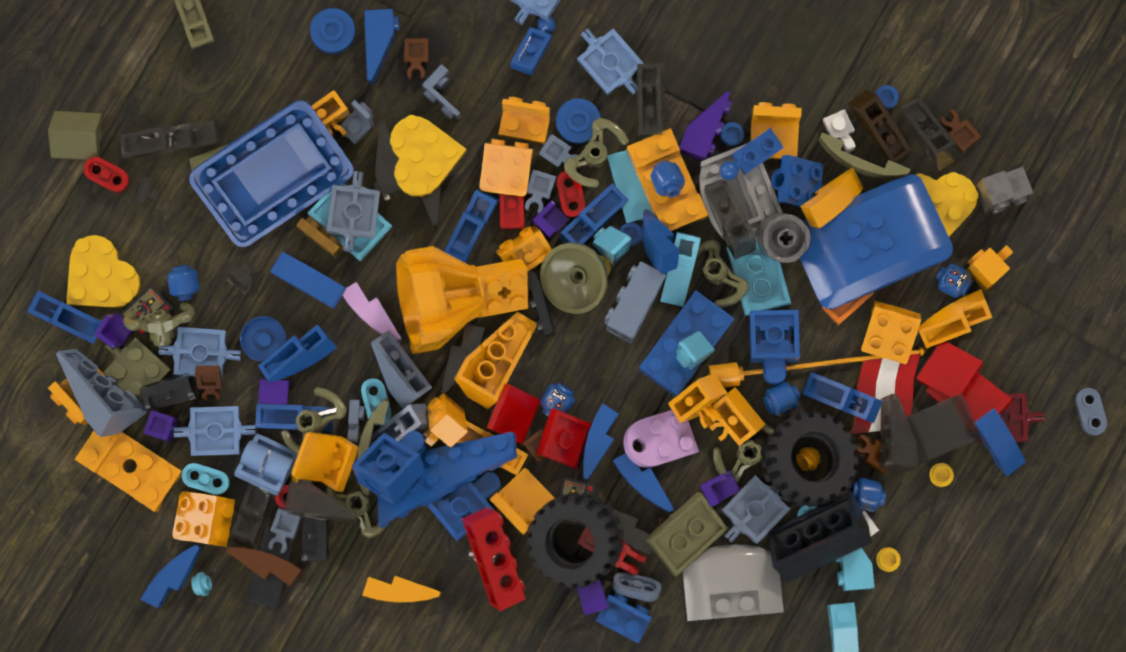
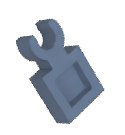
[538,134,582,167]
[525,170,556,214]
[348,400,365,443]
[269,508,302,554]

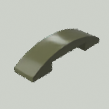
[175,0,214,49]
[818,133,910,179]
[357,398,389,495]

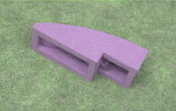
[343,282,402,343]

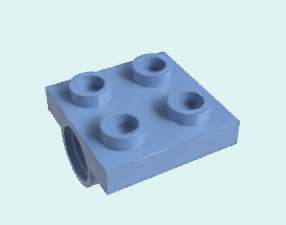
[235,433,298,496]

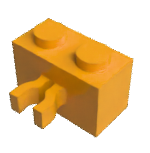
[311,90,350,137]
[966,245,1013,291]
[668,373,727,429]
[710,387,765,446]
[423,393,468,447]

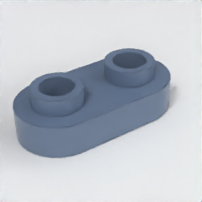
[1075,388,1107,436]
[612,572,661,602]

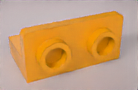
[496,226,552,272]

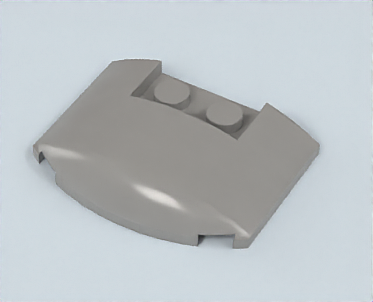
[699,144,783,250]
[682,544,784,621]

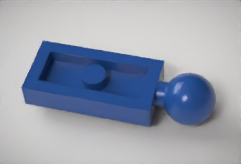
[510,17,555,76]
[719,128,784,180]

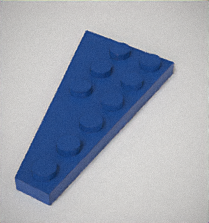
[377,432,517,528]

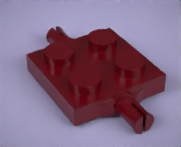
[961,393,1044,443]

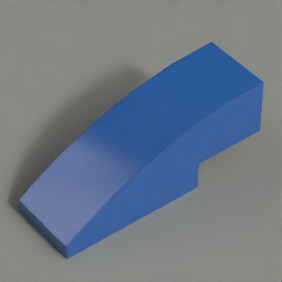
[559,183,629,245]
[444,188,500,263]
[642,209,679,274]
[270,252,346,309]
[26,290,102,344]
[258,324,337,383]
[802,372,883,423]
[583,403,619,481]
[255,404,333,433]
[975,408,1026,476]
[613,453,674,513]
[140,545,203,608]

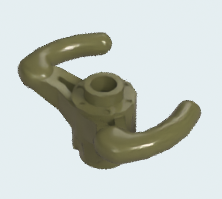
[564,118,629,188]
[696,239,749,308]
[123,302,195,346]
[281,387,347,455]
[713,422,774,483]
[324,470,389,538]

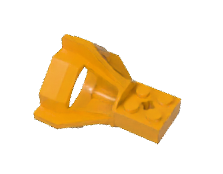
[396,246,528,354]

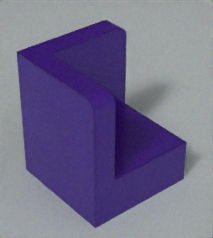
[532,200,569,240]
[94,313,134,348]
[258,379,291,405]
[144,410,178,442]
[700,470,740,507]
[577,580,607,615]

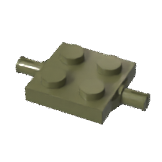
[103,337,172,403]

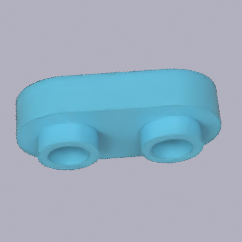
[361,378,392,426]
[182,463,230,495]

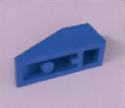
[364,9,399,85]

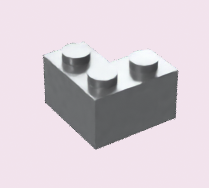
[975,167,1033,214]

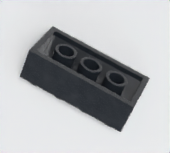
[768,491,872,583]

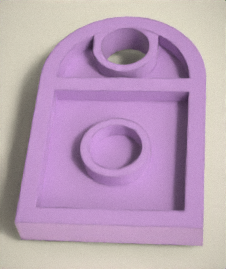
[624,410,699,468]

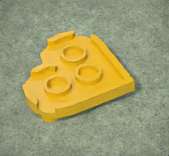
[390,115,467,197]
[916,172,978,236]
[66,235,141,308]

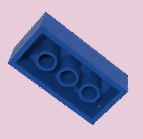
[638,291,735,397]

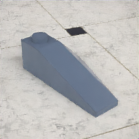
[56,349,147,437]

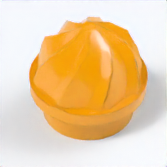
[796,447,821,471]

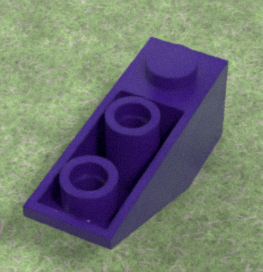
[679,91,732,161]

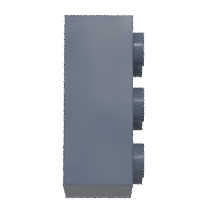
[604,261,666,344]

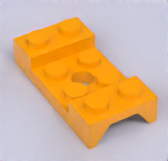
[626,128,708,232]
[74,431,182,513]

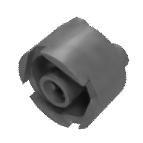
[757,213,810,263]

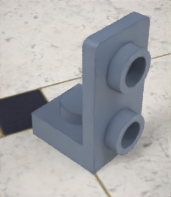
[422,64,461,120]
[340,100,375,145]

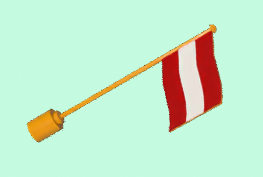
[708,347,925,434]

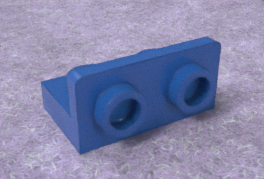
[595,593,652,643]

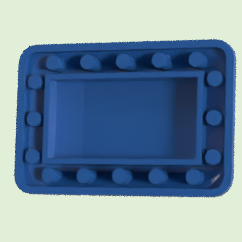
[189,100,353,247]
[800,174,953,310]

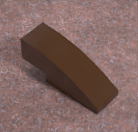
[226,547,304,586]

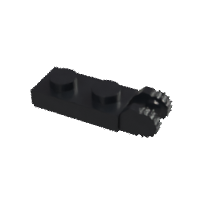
[527,271,556,337]

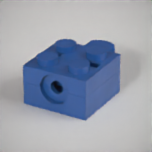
[749,310,800,385]
[352,431,427,505]
[427,472,501,542]

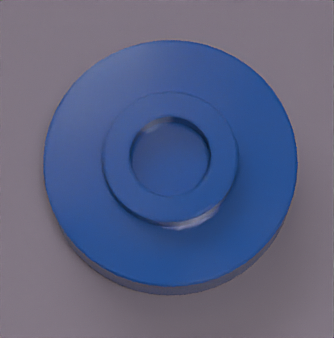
[310,8,355,54]
[556,99,601,145]
[240,316,287,362]

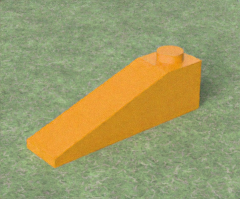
[454,312,537,409]

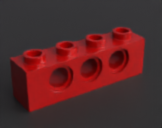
[462,507,525,611]

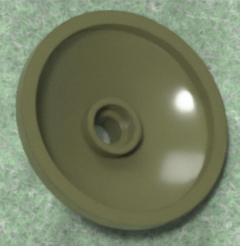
[540,242,608,314]

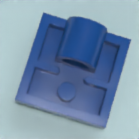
[771,155,824,208]

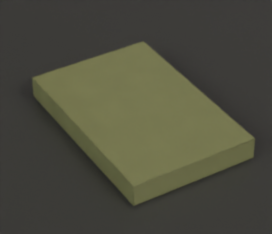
[645,492,728,576]

